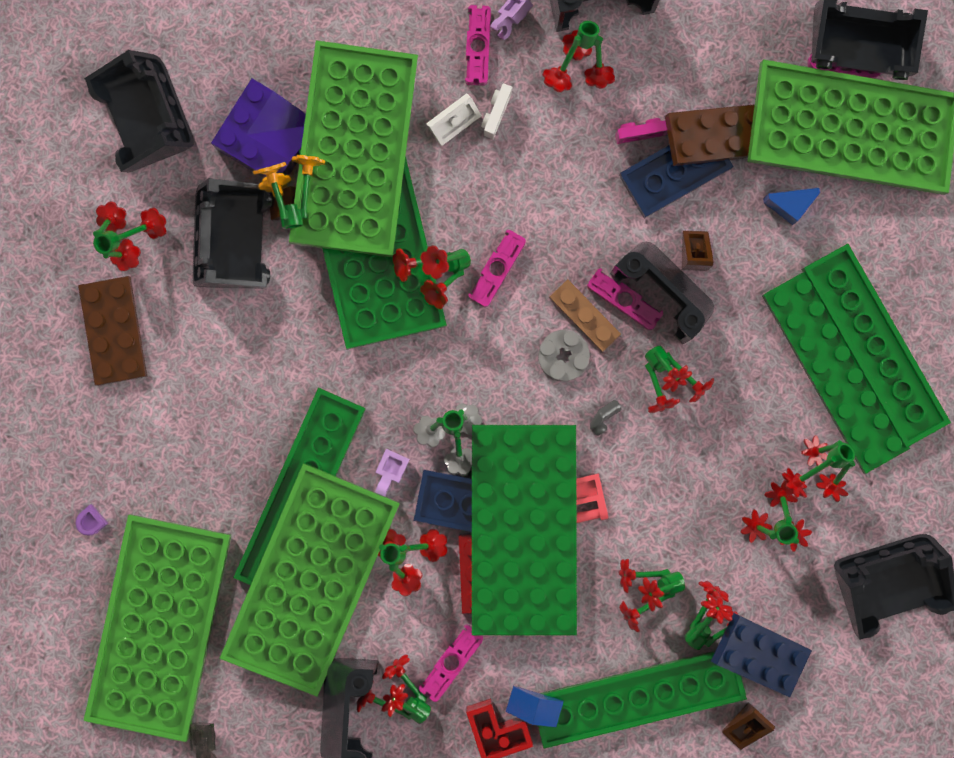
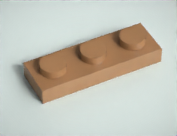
[549,279,621,352]

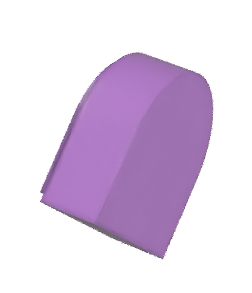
[76,504,109,536]

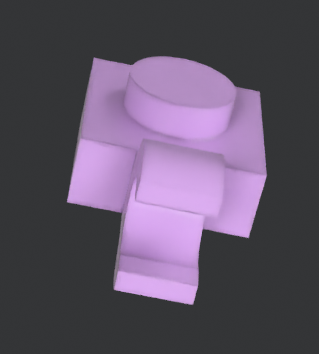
[490,0,533,40]
[375,449,410,496]

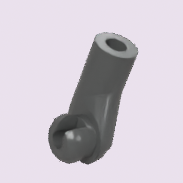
[590,400,621,436]

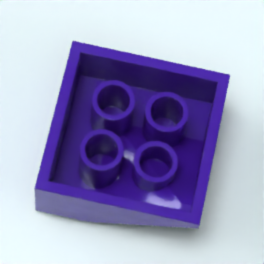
[211,78,306,178]

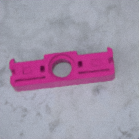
[465,5,491,86]
[469,230,526,308]
[587,268,663,330]
[419,624,483,702]

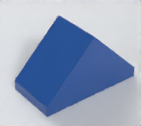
[763,188,820,225]
[506,685,564,727]

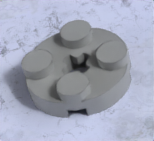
[538,330,590,381]

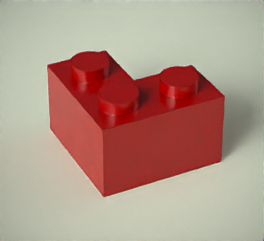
[466,698,534,758]

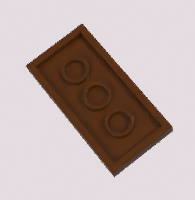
[665,104,755,166]
[78,276,148,386]

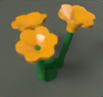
[253,155,325,229]

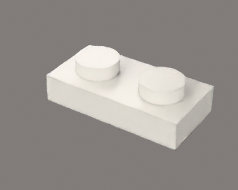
[481,83,512,139]
[426,93,482,146]

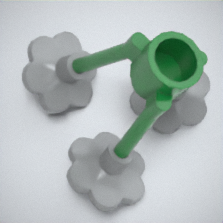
[413,403,482,476]

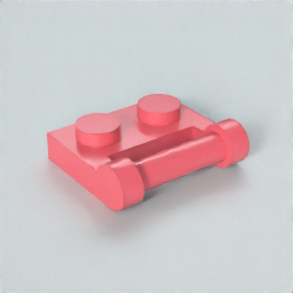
[576,473,608,523]

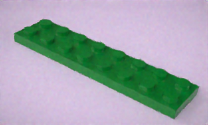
[801,244,951,448]
[762,272,910,474]
[233,387,366,585]
[538,651,747,749]

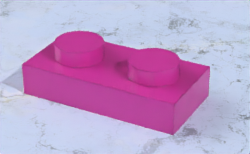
[615,118,668,144]

